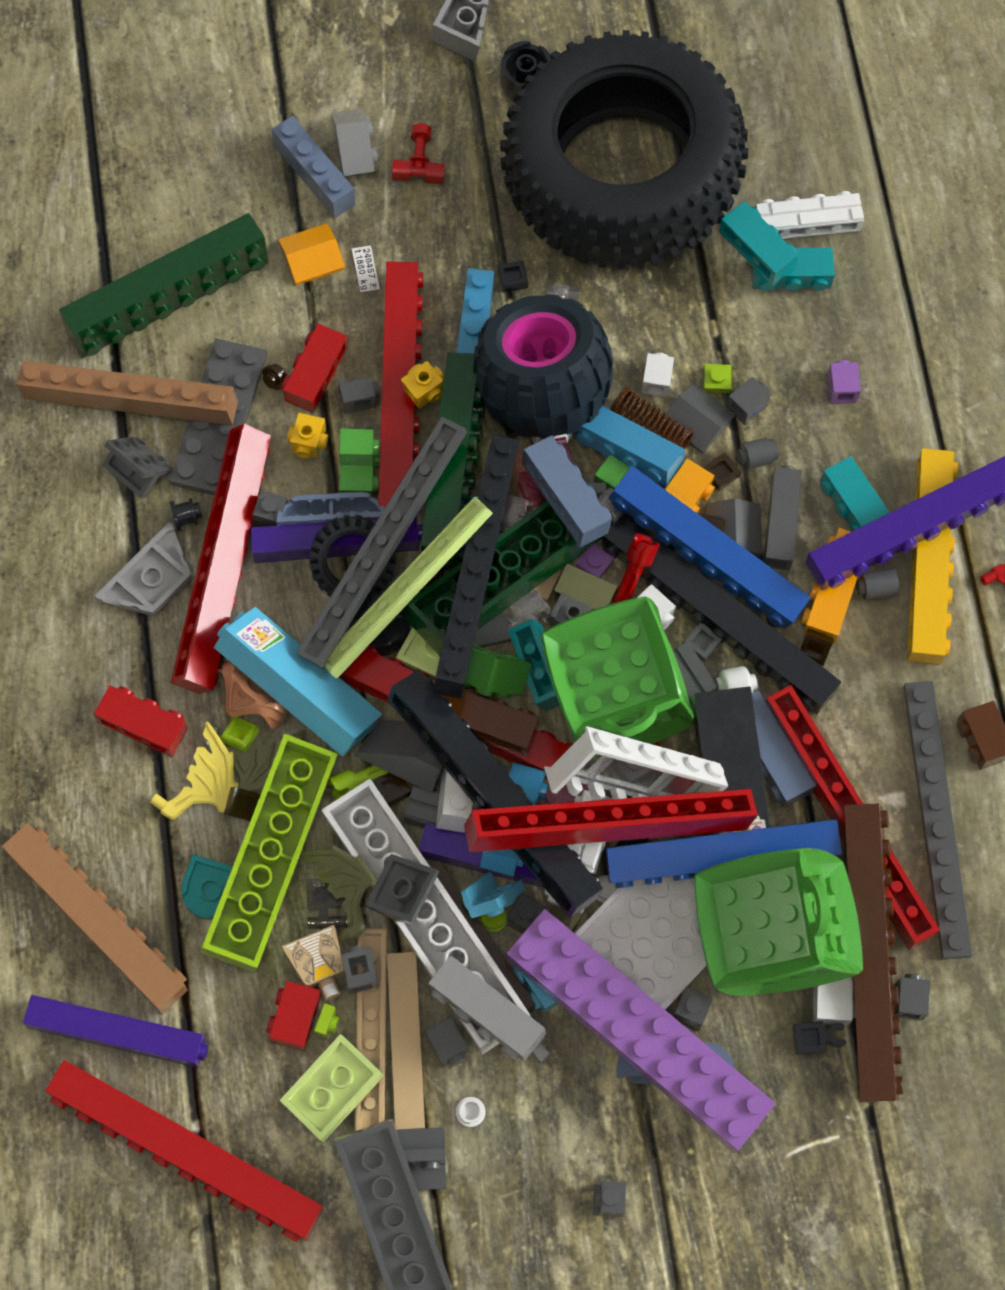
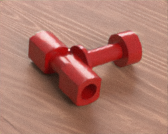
[392,123,445,184]

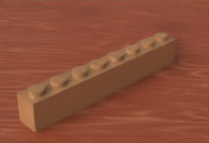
[16,361,238,426]
[2,823,188,1015]

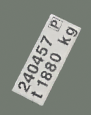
[352,245,380,292]

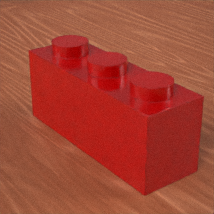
[281,324,348,413]
[94,685,188,758]

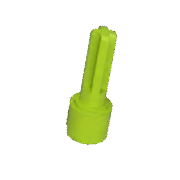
[328,765,389,800]

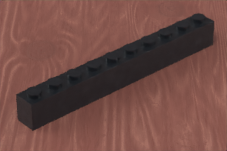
[433,434,520,699]
[602,513,841,714]
[387,669,603,918]

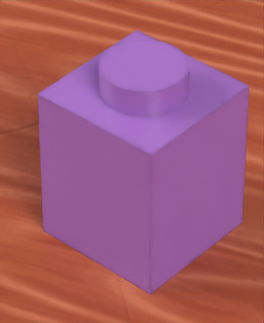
[827,360,861,404]

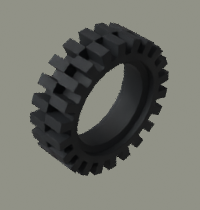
[310,514,396,597]

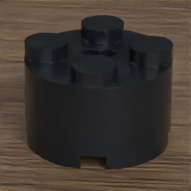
[500,41,551,104]
[354,593,411,656]

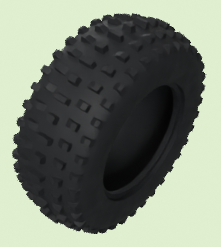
[500,30,749,269]

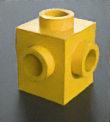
[401,361,444,409]
[287,413,328,459]

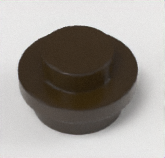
[262,364,287,390]

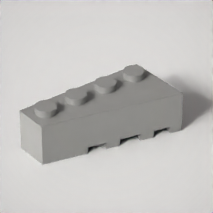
[430,0,489,62]

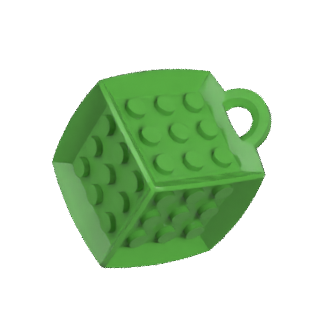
[541,596,695,760]
[694,848,863,996]

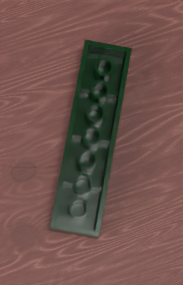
[59,213,268,358]
[421,352,485,572]
[404,501,603,656]

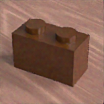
[957,700,1005,770]

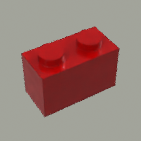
[266,981,322,1052]

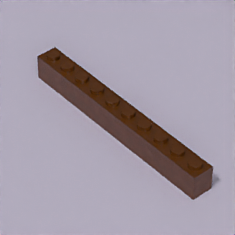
[844,803,904,1102]

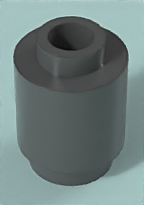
[737,438,779,469]

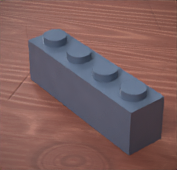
[272,116,356,219]
[521,436,612,547]
[752,690,816,808]

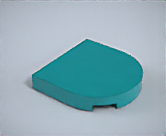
[181,854,233,920]

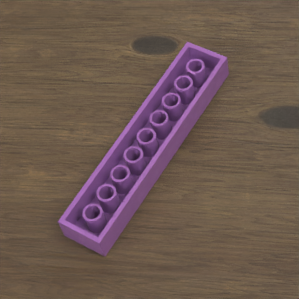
[506,909,776,1153]

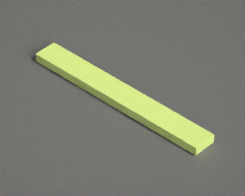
[324,497,493,679]

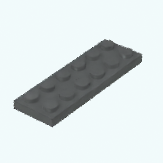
[170,338,267,495]
[334,1118,453,1290]

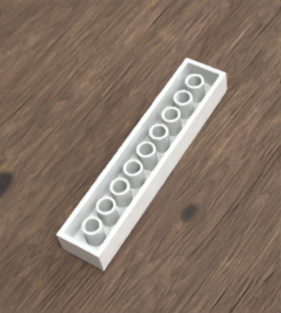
[322,779,531,1054]

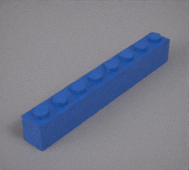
[608,466,811,629]
[604,820,842,888]

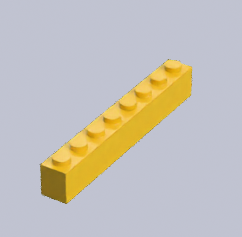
[907,448,958,665]

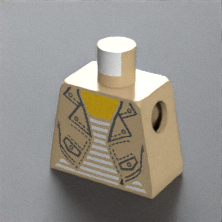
[282,925,345,1001]

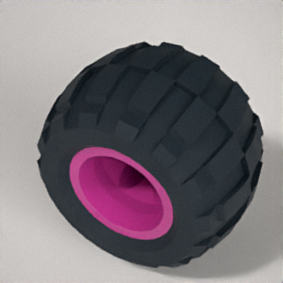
[473,294,613,439]

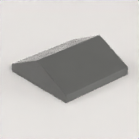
[662,383,736,454]
[706,498,762,556]
[365,854,439,924]

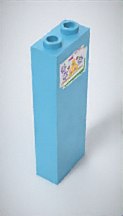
[214,607,383,757]

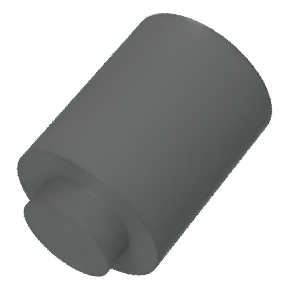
[856,568,899,600]

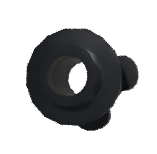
[170,498,202,532]

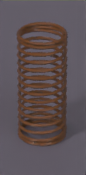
[610,387,694,449]

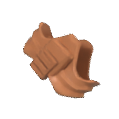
[217,661,289,729]

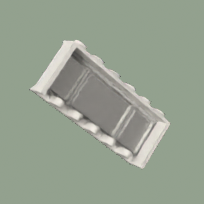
[544,726,728,801]

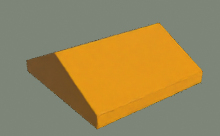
[278,223,345,286]

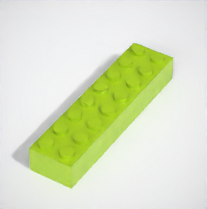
[200,733,338,973]

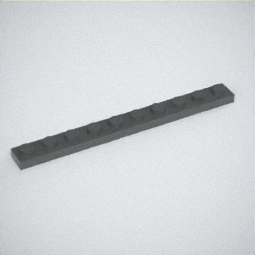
[297,417,467,669]
[903,681,972,960]

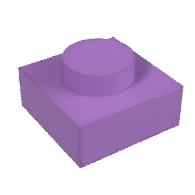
[576,545,614,578]

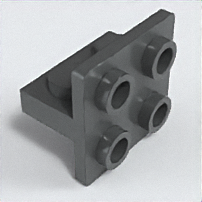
[102,436,172,498]
[397,1128,446,1190]

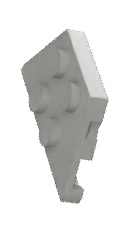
[95,522,192,616]

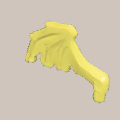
[150,721,239,820]

